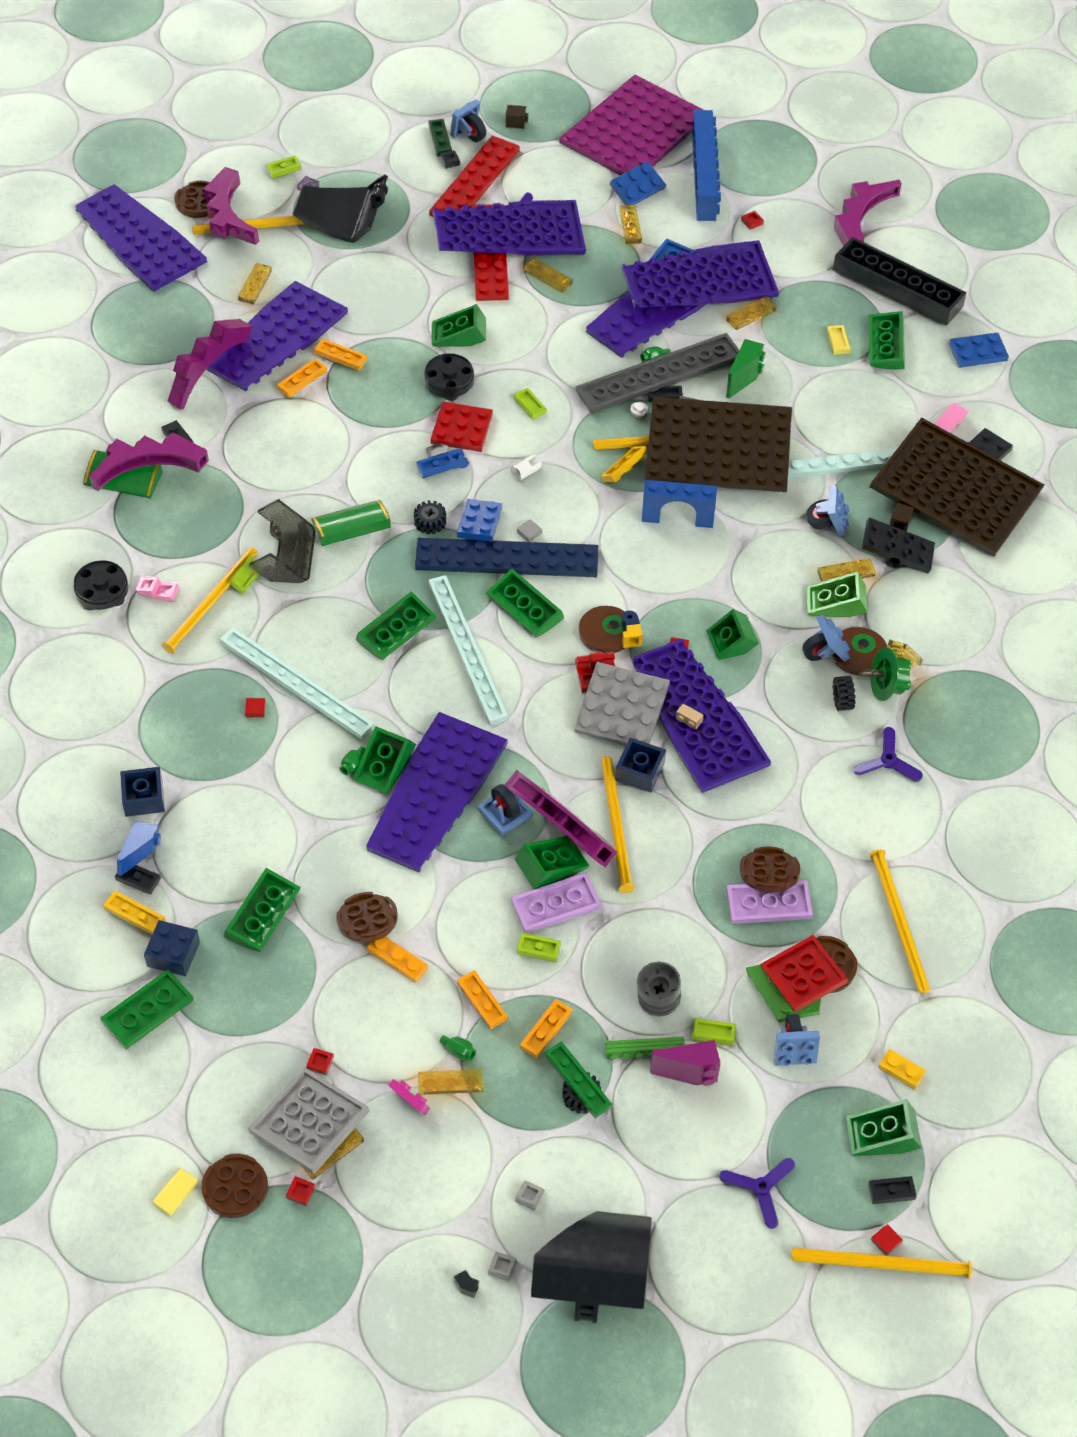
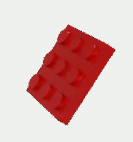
[430,401,493,452]
[761,935,848,1013]

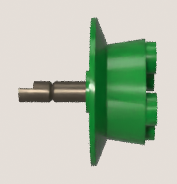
[859,648,912,701]

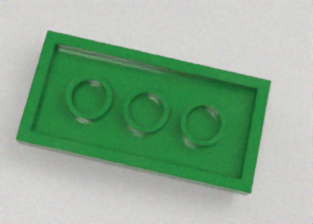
[100,969,194,1050]

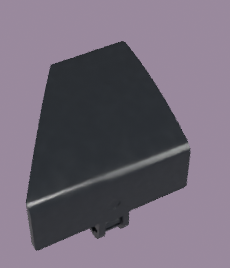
[292,174,388,243]
[531,1211,652,1323]

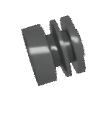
[637,961,681,1017]

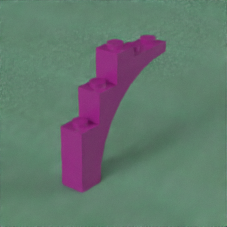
[204,167,259,245]
[834,179,902,246]
[167,319,252,409]
[90,432,209,491]
[505,770,617,867]

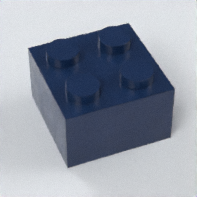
[615,738,666,793]
[120,766,165,817]
[144,920,200,977]

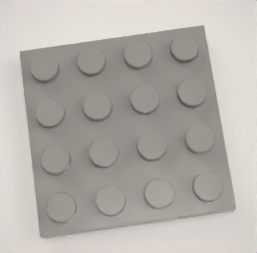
[574,662,670,745]
[248,1067,370,1174]

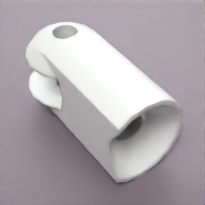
[511,455,542,481]

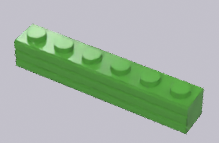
[605,1036,685,1060]

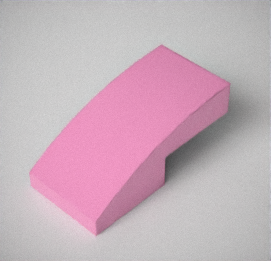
[934,402,969,433]
[136,576,180,601]

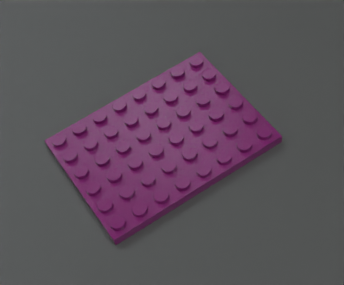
[559,74,704,175]

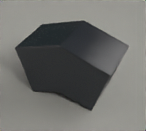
[454,1270,479,1298]

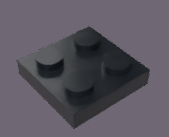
[969,428,1013,460]

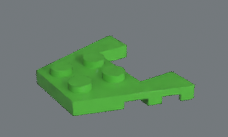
[746,965,821,1023]

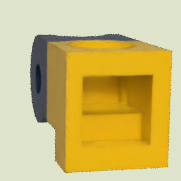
[621,610,643,648]

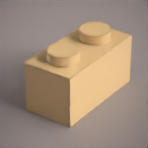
[676,704,703,729]

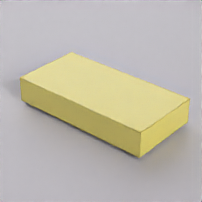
[826,325,851,355]
[153,1168,198,1216]

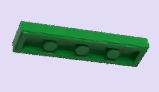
[544,1041,612,1119]

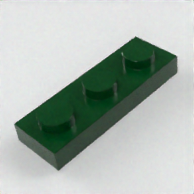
[428,119,452,156]

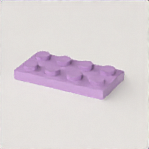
[511,873,601,934]
[726,880,813,924]

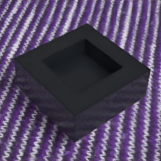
[440,150,460,169]

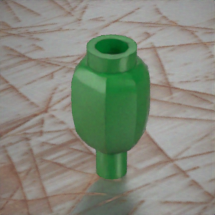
[640,346,671,363]
[339,746,365,775]
[440,1035,476,1061]

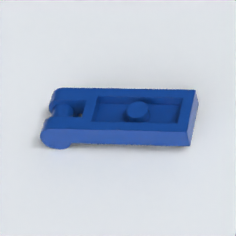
[416,449,469,478]

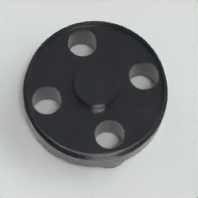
[424,353,474,401]
[74,560,129,610]

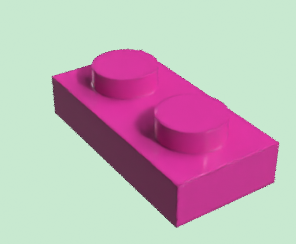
[388,1079,430,1115]

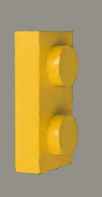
[878,1049,926,1090]

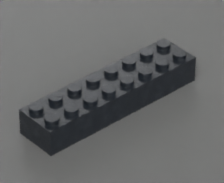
[833,237,967,326]

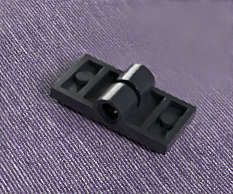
[862,517,935,574]

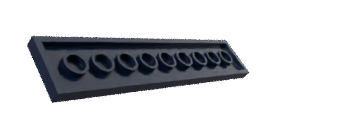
[415,538,598,577]

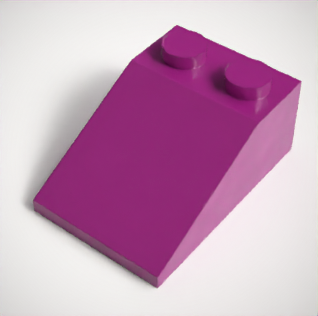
[650,1040,721,1086]

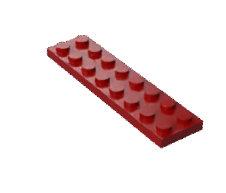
[429,135,520,217]
[471,204,509,301]

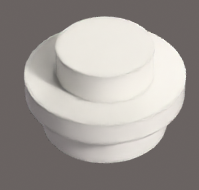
[631,402,648,418]

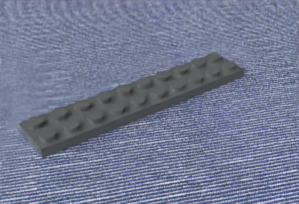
[576,333,739,414]

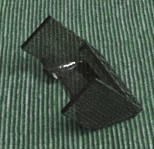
[249,499,316,583]

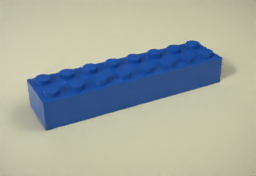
[692,110,721,221]

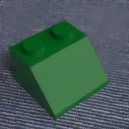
[706,609,759,660]

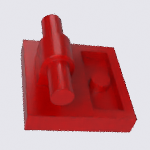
[575,652,615,693]

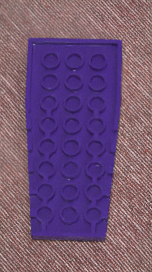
[75,184,207,292]
[433,200,586,255]
[621,240,779,309]
[206,281,348,391]
[586,290,705,358]
[632,639,771,793]
[366,712,508,872]

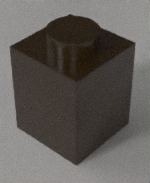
[506,105,529,129]
[890,503,914,531]

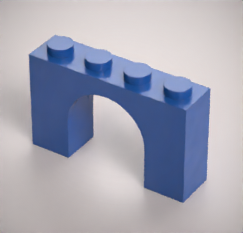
[641,480,717,528]

